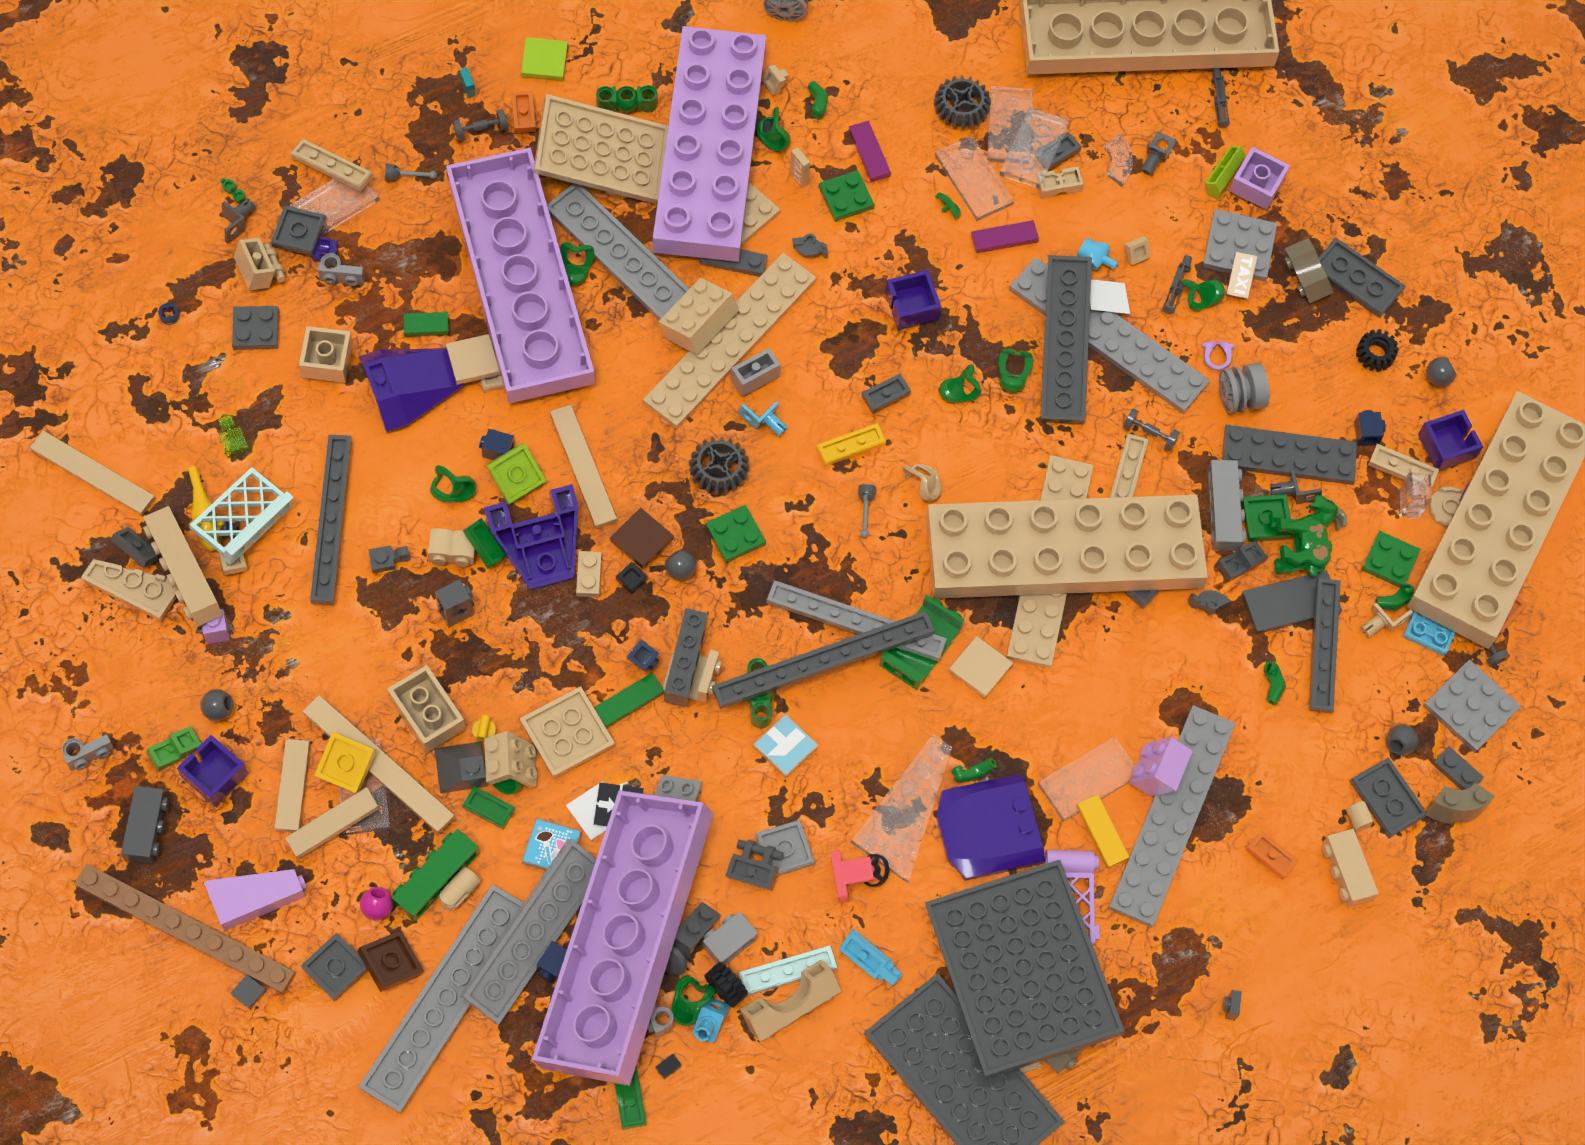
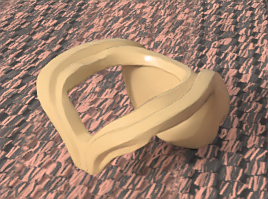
[902,464,941,502]

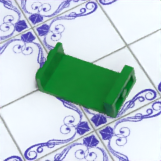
[879,595,964,690]

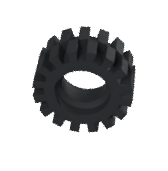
[1356,329,1399,372]
[704,962,748,1007]

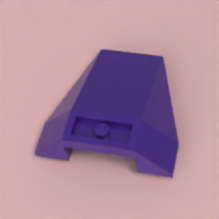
[358,348,464,433]

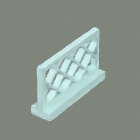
[189,467,294,566]

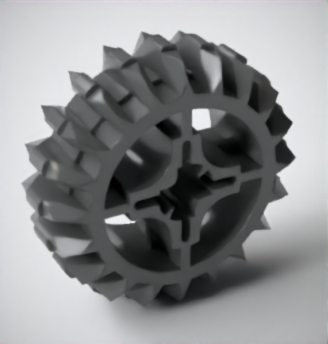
[934,75,991,130]
[689,436,750,496]

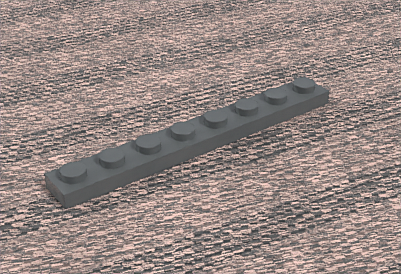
[310,435,352,605]

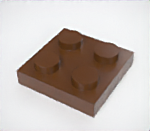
[357,930,424,992]

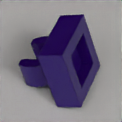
[312,237,338,262]

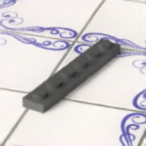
[1309,578,1341,713]

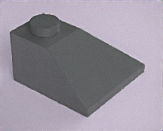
[434,741,487,793]

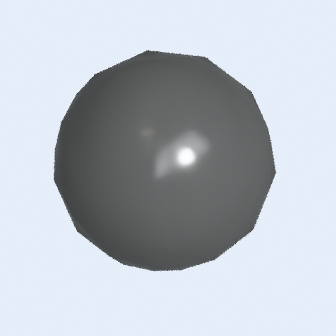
[1426,357,1457,387]
[665,549,697,581]
[200,689,233,721]
[1386,724,1419,756]

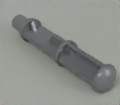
[1211,68,1230,127]
[1162,255,1192,314]

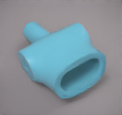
[1077,238,1118,270]

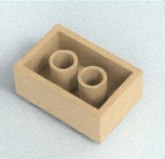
[658,277,739,355]
[387,665,466,753]

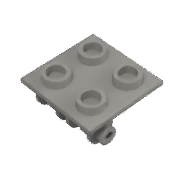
[654,775,703,801]

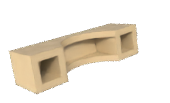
[740,960,841,1042]

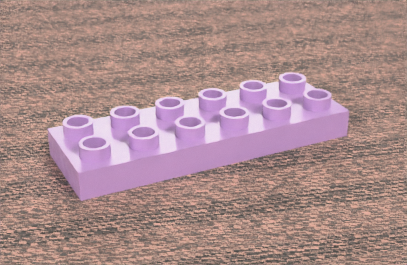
[652,26,766,262]
[446,147,595,404]
[532,790,713,1086]

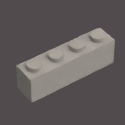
[1207,460,1246,551]

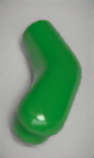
[807,81,828,119]
[1375,583,1414,611]
[1264,661,1286,705]
[951,757,997,783]

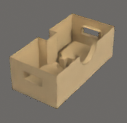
[1036,166,1084,199]

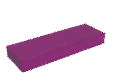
[848,121,891,182]
[971,220,1039,253]

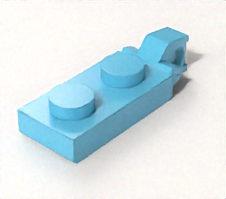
[839,929,903,986]

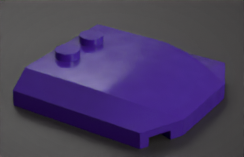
[936,774,1045,881]

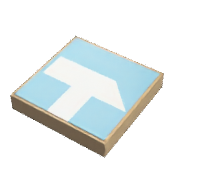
[753,714,819,778]

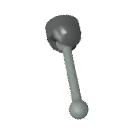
[385,163,437,181]
[858,484,876,538]

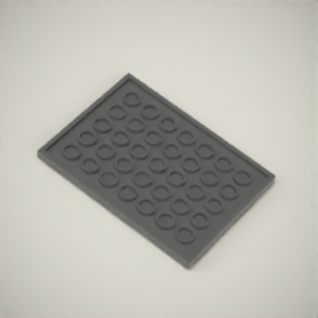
[925,860,1125,1079]

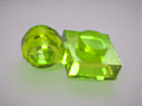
[218,414,248,456]

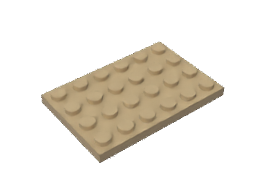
[533,94,669,204]

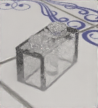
[1398,473,1432,519]

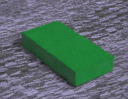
[404,312,449,337]
[462,518,506,569]
[462,786,515,830]

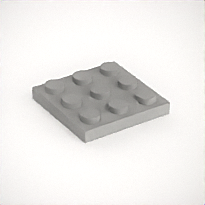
[1203,209,1277,281]
[1423,659,1521,753]

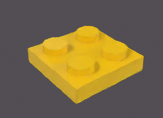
[314,732,377,793]

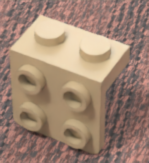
[663,649,722,703]
[484,731,537,788]

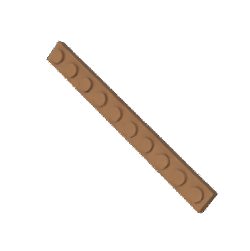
[74,864,295,995]

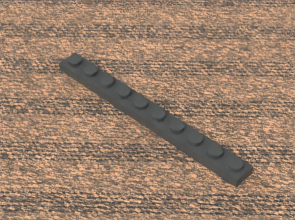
[712,611,935,709]

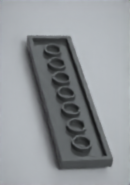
[1041,255,1092,424]

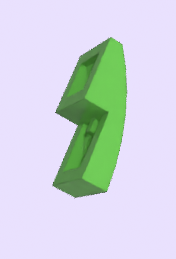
[146,726,201,771]

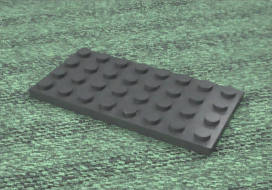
[863,973,1064,1145]

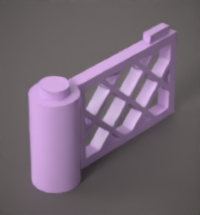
[1045,850,1100,945]

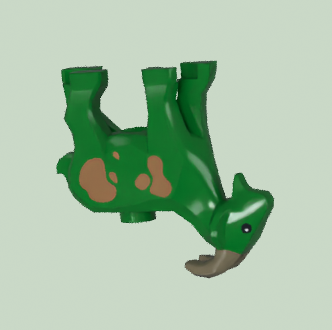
[1269,494,1347,577]

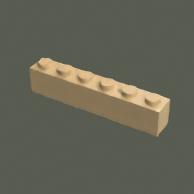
[143,506,223,627]

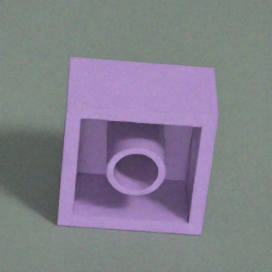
[1229,147,1290,210]
[1130,737,1193,797]

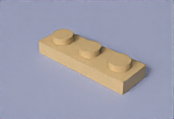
[1368,444,1439,491]

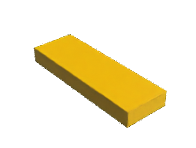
[816,423,886,467]
[1076,794,1129,868]

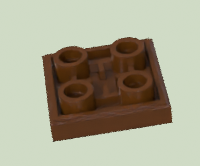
[610,507,674,569]

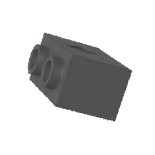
[435,579,474,628]

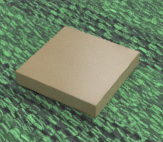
[446,334,500,385]
[948,636,1013,699]

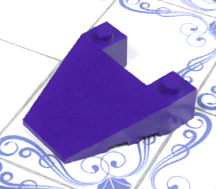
[483,484,578,589]

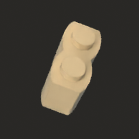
[428,528,475,567]

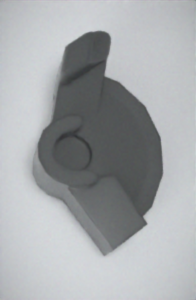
[792,233,828,258]
[1188,590,1230,615]

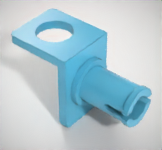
[738,401,788,437]
[692,998,730,1043]

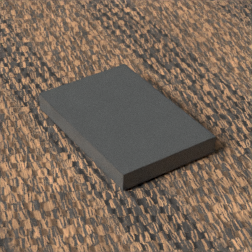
[1349,757,1427,839]

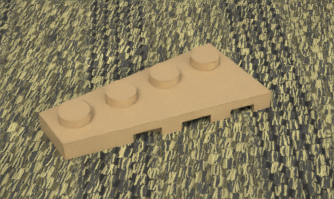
[81,559,178,621]

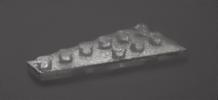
[851,734,952,884]

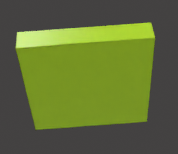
[521,37,568,81]
[485,443,547,504]

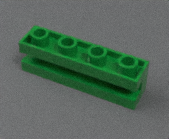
[392,829,480,923]

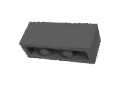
[121,786,169,864]

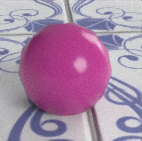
[360,887,393,921]

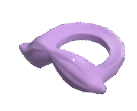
[1201,341,1235,371]

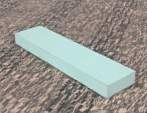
[739,946,838,997]

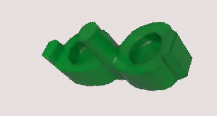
[220,178,246,204]
[935,192,961,220]

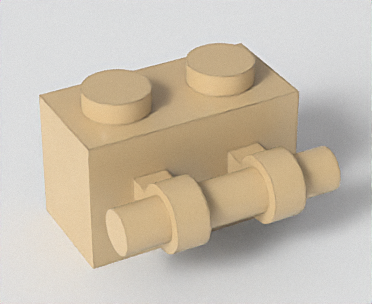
[234,238,286,290]

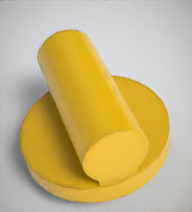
[472,715,496,742]

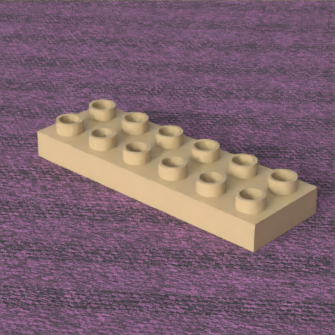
[1019,0,1279,74]
[1407,391,1585,649]
[926,495,1208,598]

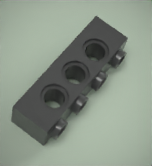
[664,608,708,707]

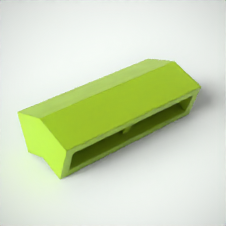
[1205,145,1246,200]

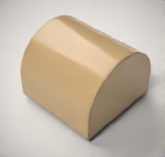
[1346,801,1373,832]

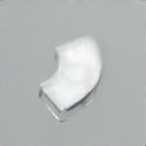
[1104,133,1133,187]

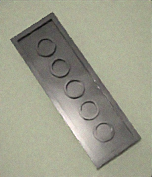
[1222,425,1357,485]

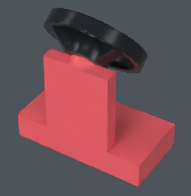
[830,850,890,904]

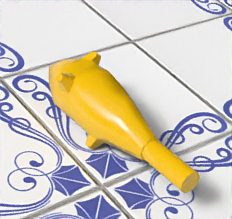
[188,466,224,552]

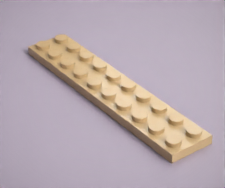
[643,253,817,429]
[1006,455,1093,669]

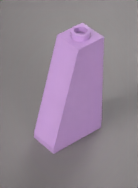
[204,869,307,931]

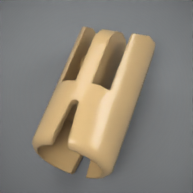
[439,867,480,911]

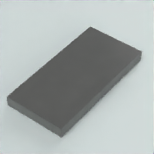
[1319,238,1406,318]
[1241,570,1342,634]

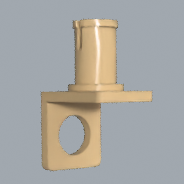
[1360,603,1413,638]

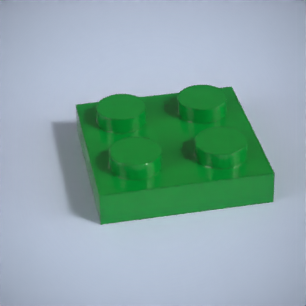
[818,170,875,222]
[1241,494,1294,541]
[705,505,766,563]
[1361,530,1421,588]

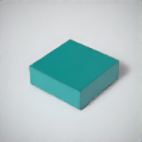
[460,68,475,98]

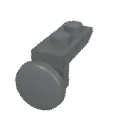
[665,902,721,976]

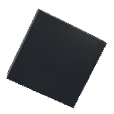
[616,562,648,594]

